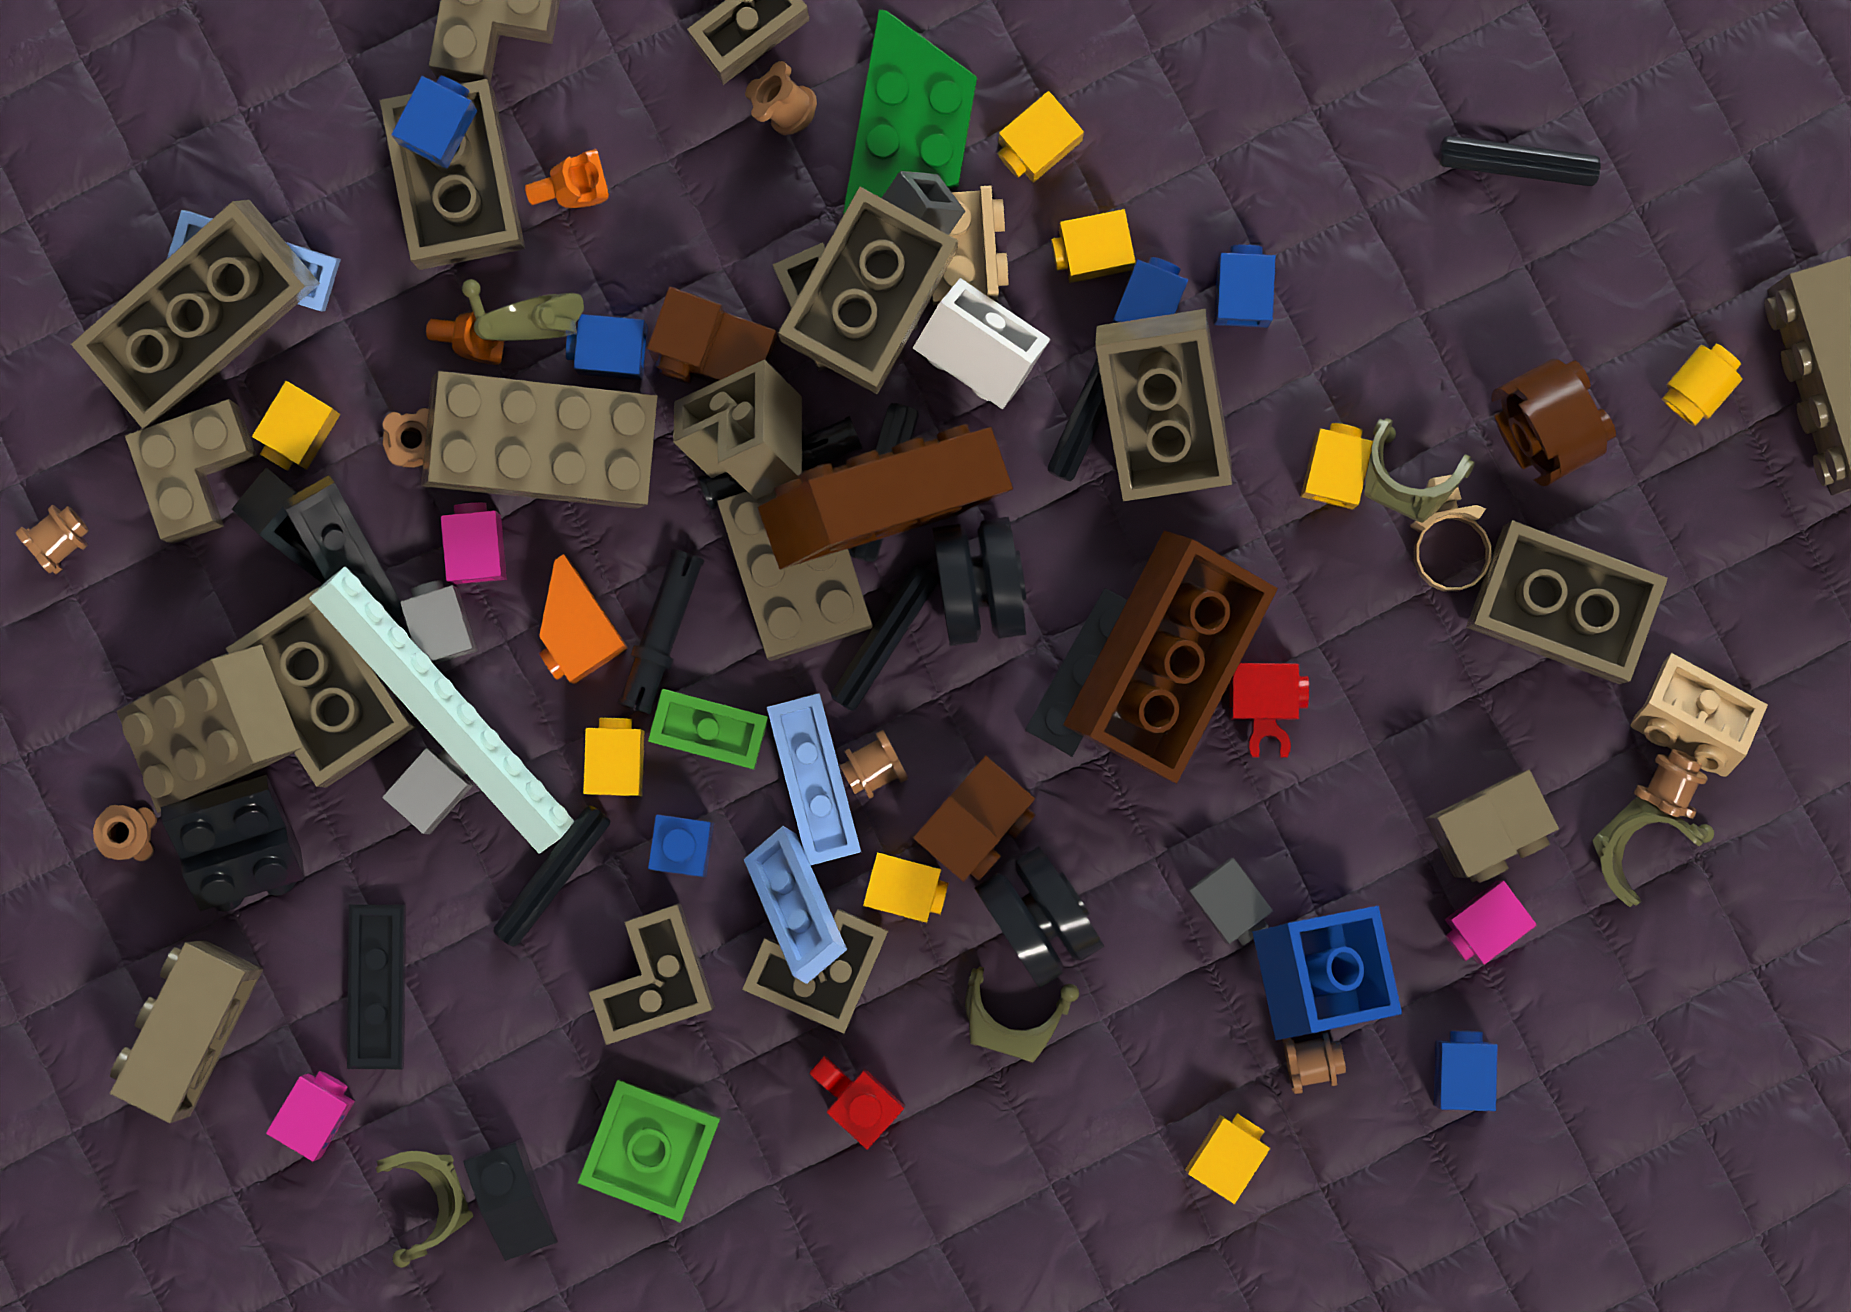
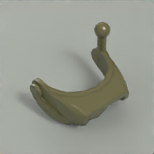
[462,279,584,341]
[1365,418,1475,523]
[1592,796,1714,907]
[965,966,1079,1063]
[375,1151,473,1268]

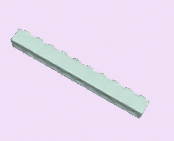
[309,566,574,854]

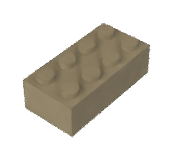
[71,200,320,429]
[1765,256,1851,496]
[421,371,658,509]

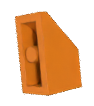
[539,554,628,684]

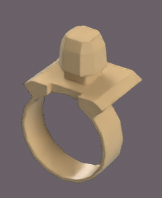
[1410,475,1492,592]

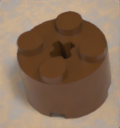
[1491,359,1616,486]

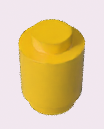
[1662,344,1743,426]

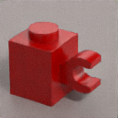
[1229,663,1309,758]
[809,1056,905,1150]

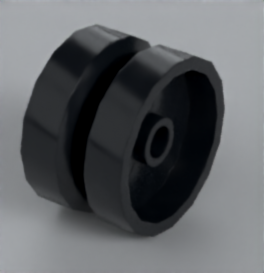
[932,517,1027,646]
[974,846,1104,989]

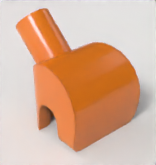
[525,149,609,208]
[426,312,504,365]

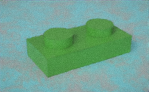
[648,689,769,770]

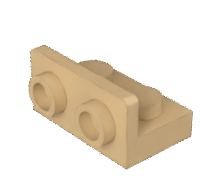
[933,185,1009,305]
[1631,653,1768,777]

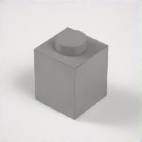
[400,580,478,665]
[382,748,473,834]

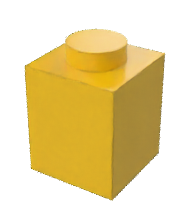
[997,91,1084,183]
[1051,209,1136,283]
[252,381,341,471]
[1300,423,1373,510]
[583,718,645,796]
[863,852,949,923]
[1185,1113,1271,1204]

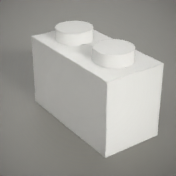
[913,278,1050,409]

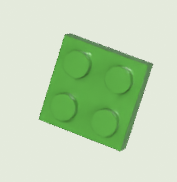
[578,1079,721,1223]

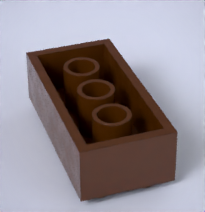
[757,424,1013,570]
[1063,531,1278,784]

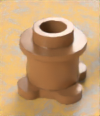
[745,61,817,135]
[382,408,429,468]
[15,504,89,574]
[840,730,908,799]
[1634,749,1707,819]
[93,805,157,861]
[1283,1032,1346,1094]

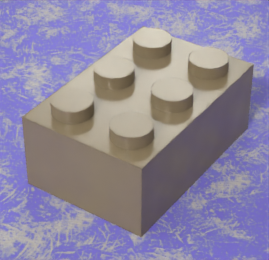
[380,79,525,270]
[778,187,958,394]
[1095,309,1232,501]
[717,492,873,661]
[1466,520,1668,684]
[226,588,417,788]
[117,645,303,813]
[110,940,263,1123]

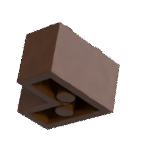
[647,286,778,384]
[913,756,1036,882]

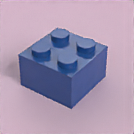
[1253,905,1402,1040]

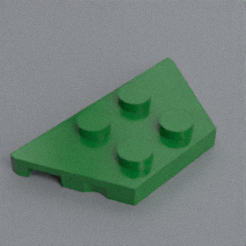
[843,10,977,216]

